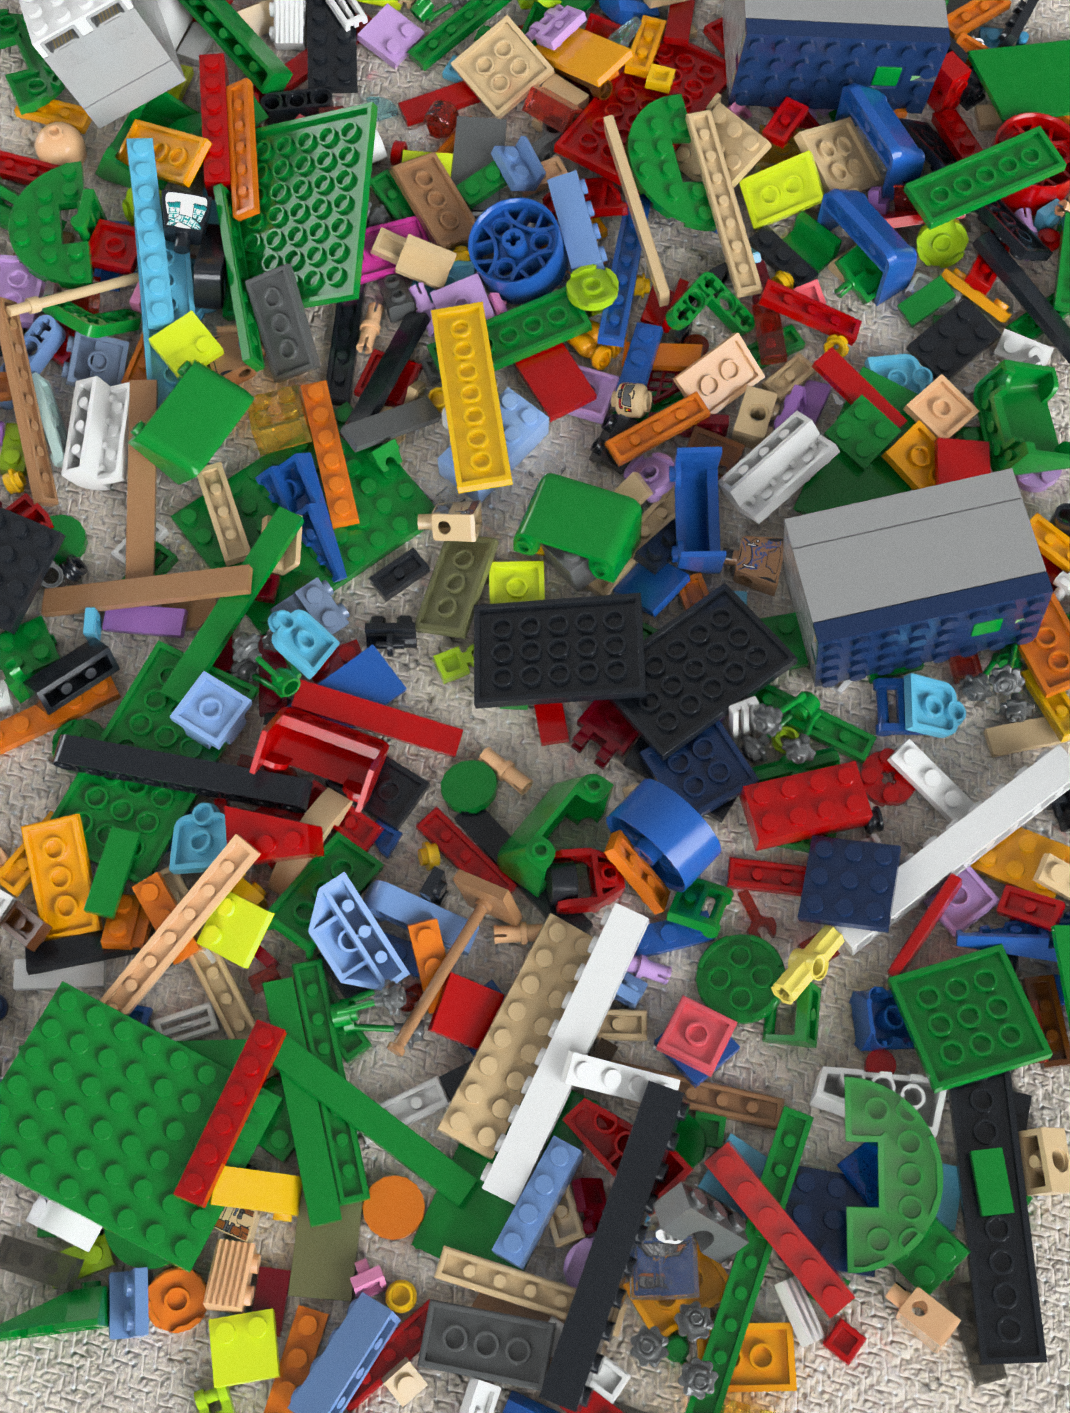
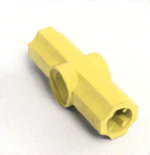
[771,925,845,1005]

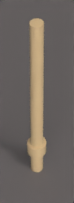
[6,272,139,317]

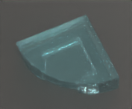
[366,97,398,122]

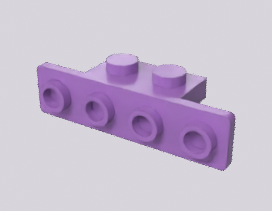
[774,380,832,430]

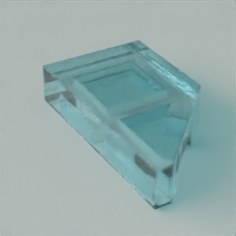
[608,16,642,47]

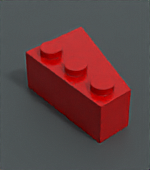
[224,805,324,865]

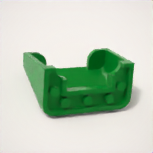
[95,92,199,191]
[128,359,255,485]
[973,359,1070,476]
[513,473,642,583]
[497,774,614,898]

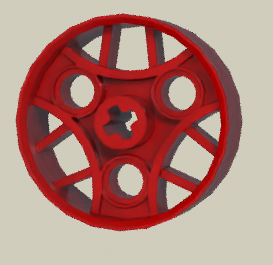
[990,112,1070,216]

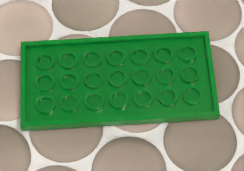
[50,640,259,884]

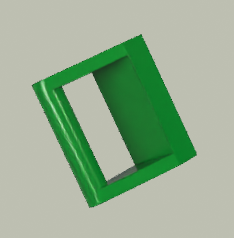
[762,982,821,1048]

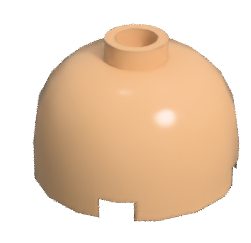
[35,122,87,166]

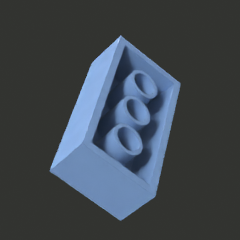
[437,387,549,503]

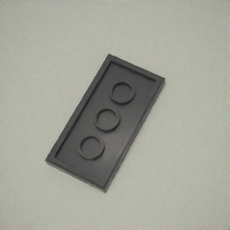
[451,116,507,212]
[245,264,321,383]
[417,1299,557,1391]

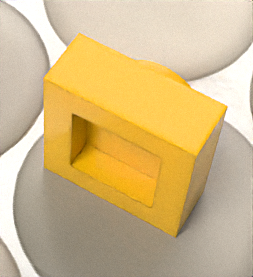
[645,63,676,94]

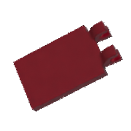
[571,700,640,770]

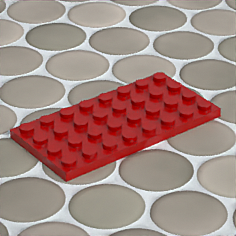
[554,31,727,195]

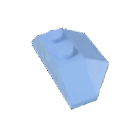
[308,872,410,991]

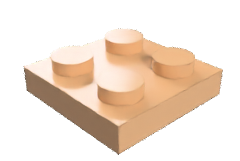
[903,374,979,439]

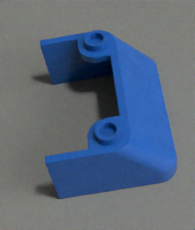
[835,83,925,201]
[817,188,917,306]
[669,447,726,574]

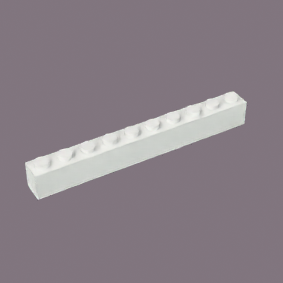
[830,745,1070,956]
[480,903,649,1205]

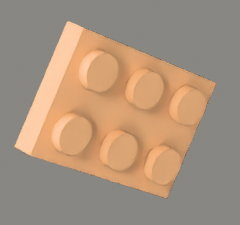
[673,333,765,414]

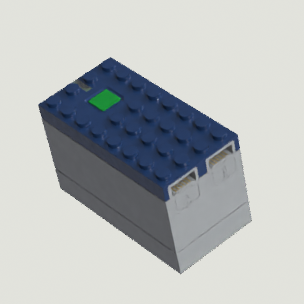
[722,0,951,114]
[782,468,1053,688]

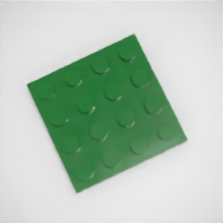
[887,944,1053,1093]

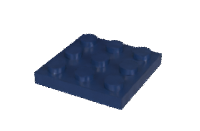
[640,720,760,816]
[798,835,901,933]
[778,1166,875,1278]

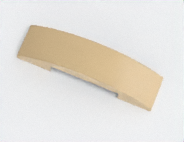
[267,787,353,895]

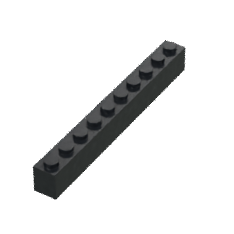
[539,1081,690,1412]

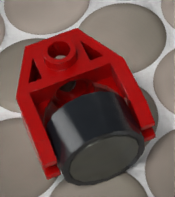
[545,847,626,914]

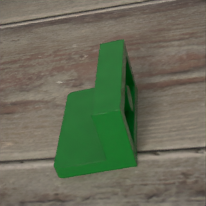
[783,211,842,273]

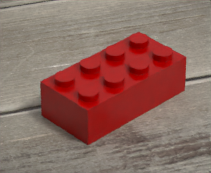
[740,761,873,851]

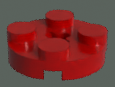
[859,748,915,807]

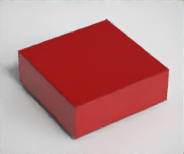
[821,1318,867,1366]

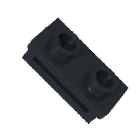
[589,413,639,475]

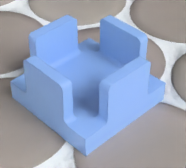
[170,671,253,750]

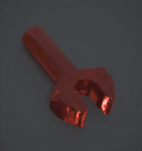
[738,889,777,938]

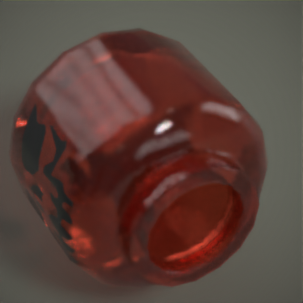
[423,100,459,139]

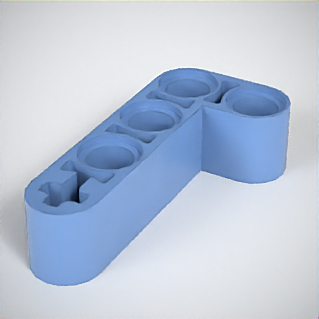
[0,315,66,410]
[363,880,480,955]

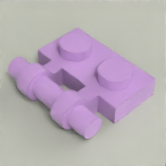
[525,4,587,50]

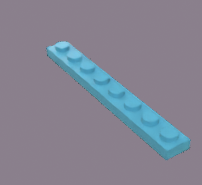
[126,138,175,329]

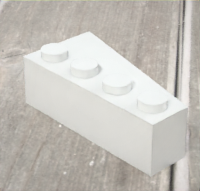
[809,1066,947,1138]

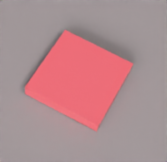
[656,995,738,1077]

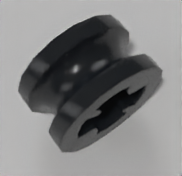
[59,554,88,582]
[864,806,884,834]

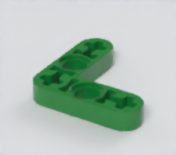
[666,272,755,336]
[42,295,142,338]

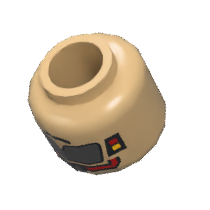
[611,382,652,418]

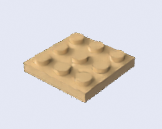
[450,15,555,119]
[675,103,772,188]
[794,117,884,193]

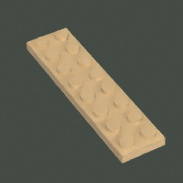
[436,913,593,1160]

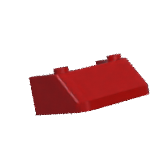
[249,707,390,813]

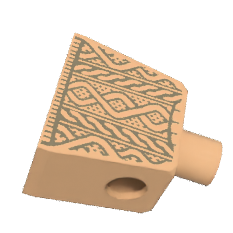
[885,1282,961,1354]

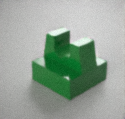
[366,439,403,473]

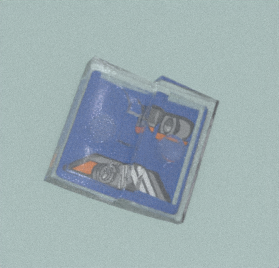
[630,1230,700,1300]

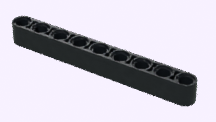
[52,734,313,813]

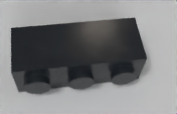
[23,637,120,715]

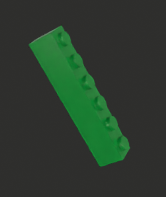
[178,0,293,94]

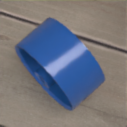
[468,197,568,305]
[606,778,721,893]

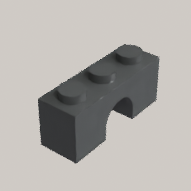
[653,1182,749,1264]

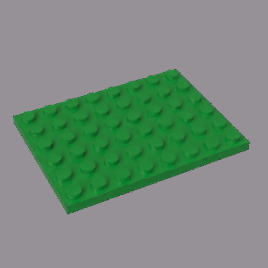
[222,102,378,321]
[171,402,435,635]
[0,981,282,1273]

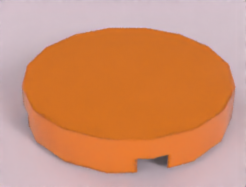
[362,1175,425,1240]
[148,1266,207,1333]

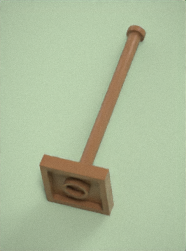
[387,869,523,1057]

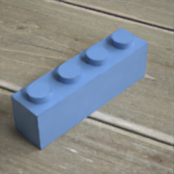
[547,170,608,272]
[492,1136,584,1271]
[287,1292,401,1413]

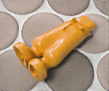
[567,319,628,371]

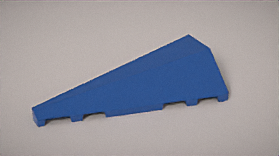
[255,452,347,582]
[956,911,1070,962]

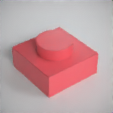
[792,279,826,304]

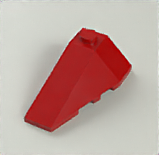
[562,1098,693,1217]

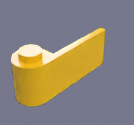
[209,1166,302,1222]

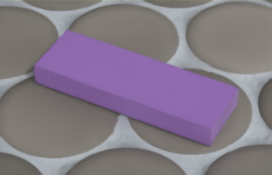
[102,606,188,638]

